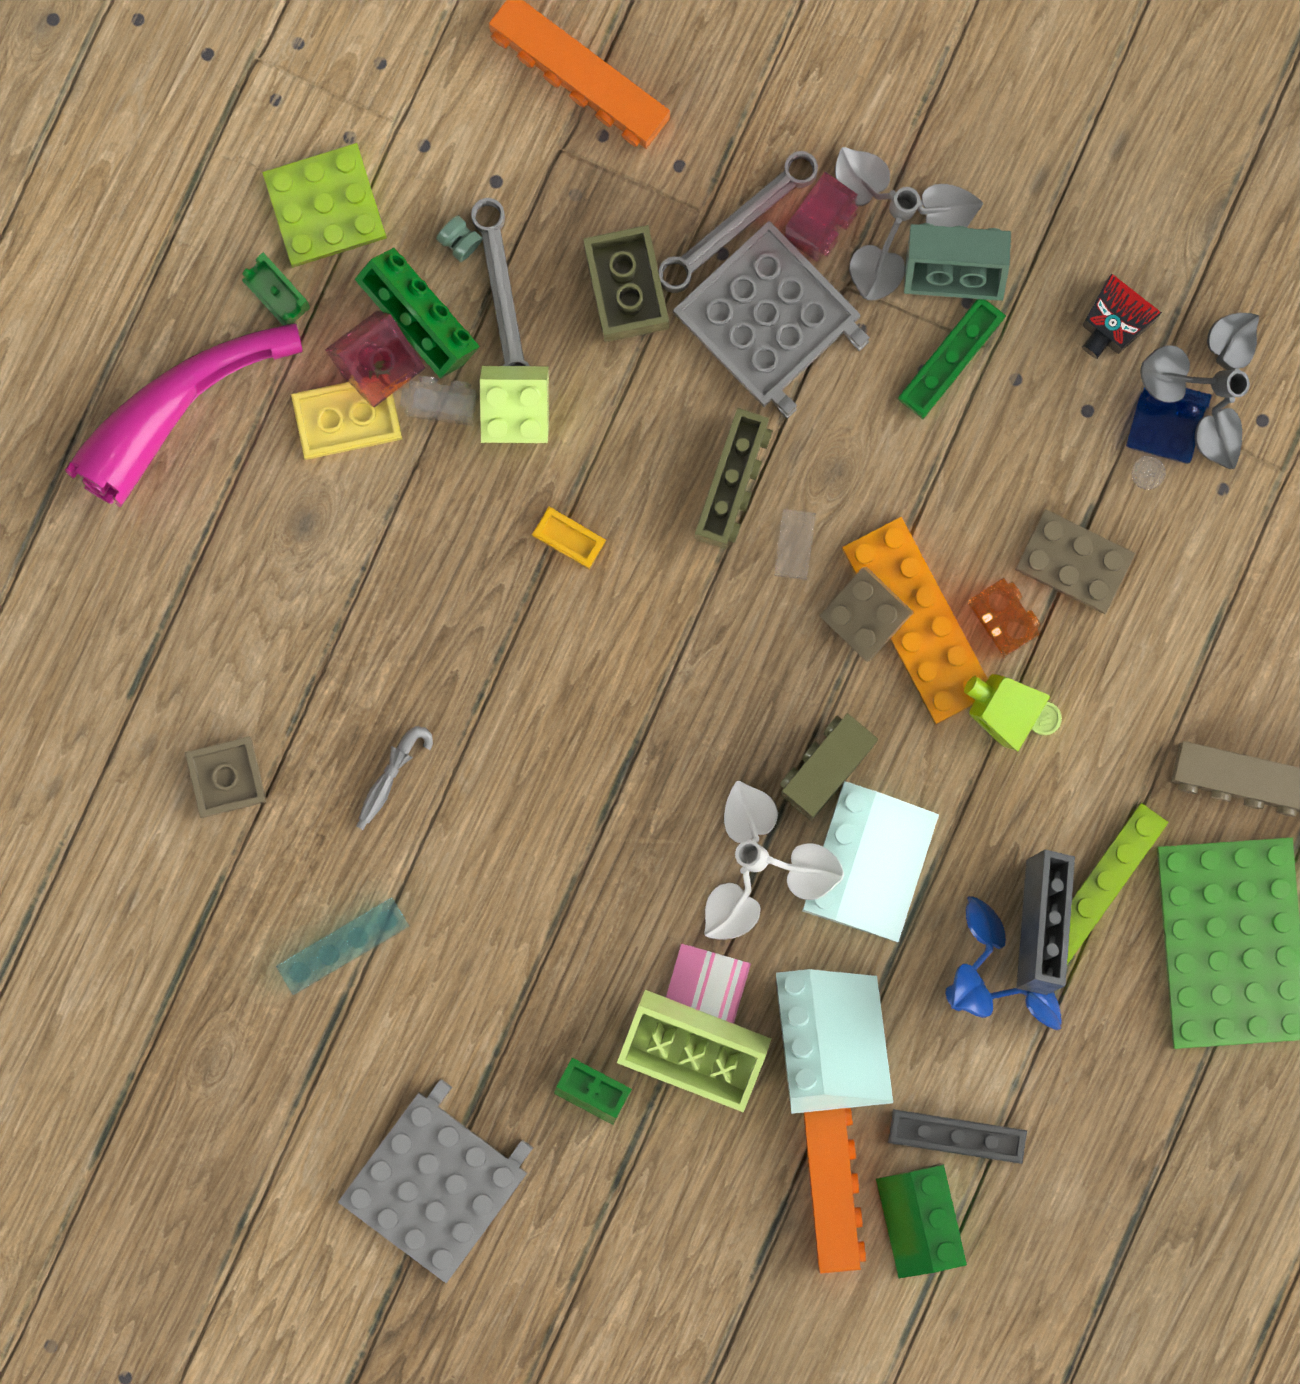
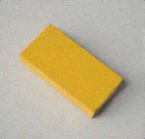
[532,506,606,569]

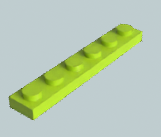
[1067,803,1169,965]

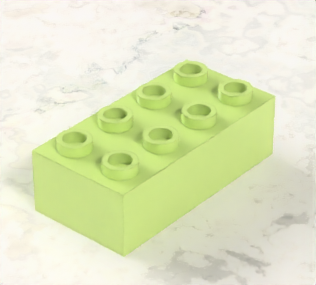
[617,990,772,1112]

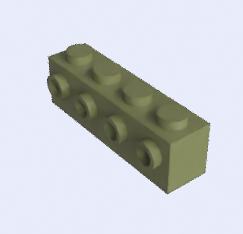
[695,408,773,549]

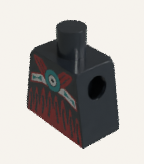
[1082,274,1162,359]

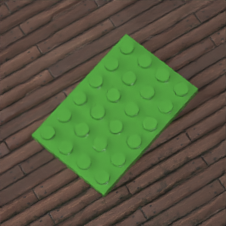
[1157,838,1300,1049]

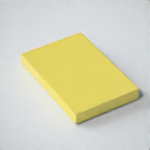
[291,374,402,460]

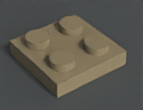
[820,567,914,662]
[185,736,267,818]

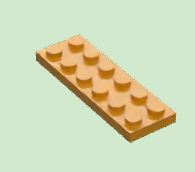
[842,517,988,725]

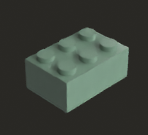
[904,223,1011,301]

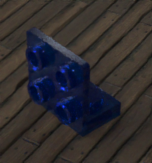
[1126,384,1212,464]

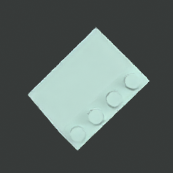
[802,781,939,942]
[776,969,893,1114]

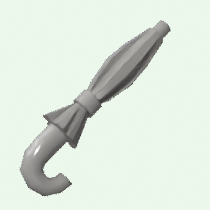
[356,726,433,830]

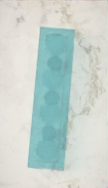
[276,897,410,995]

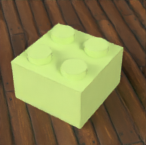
[480,366,549,443]

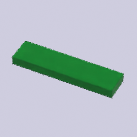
[897,299,1006,420]

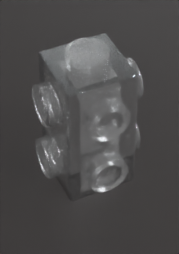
[400,376,477,426]

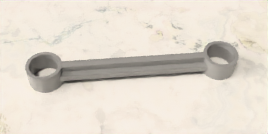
[658,151,818,293]
[471,198,530,366]

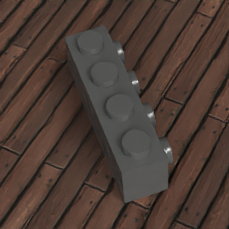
[1016,850,1075,995]

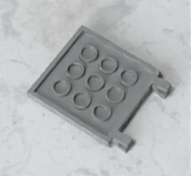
[673,221,870,419]
[338,1079,533,1283]

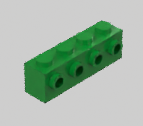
[354,248,480,379]

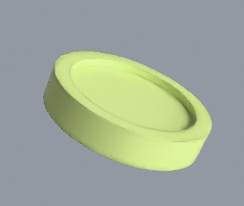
[1032,702,1062,735]

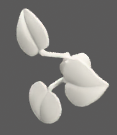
[704,781,844,940]

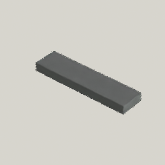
[888,1109,1027,1164]

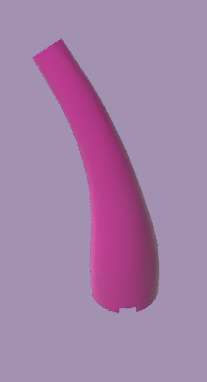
[65,323,303,507]

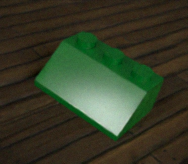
[876,1164,967,1279]

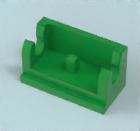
[242,252,311,326]
[554,1058,632,1125]

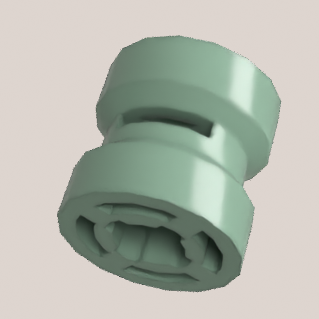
[436,215,483,262]

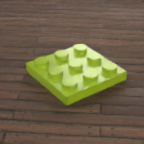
[262,143,387,268]

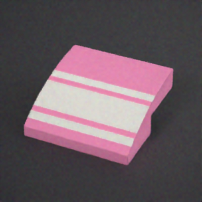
[666,944,751,1024]

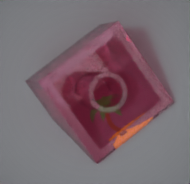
[325,310,425,407]

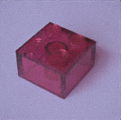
[785,172,859,261]

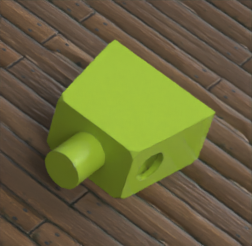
[964,674,1050,751]

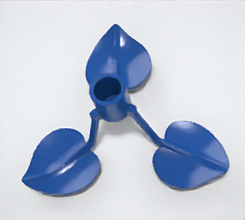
[945,896,1062,1030]

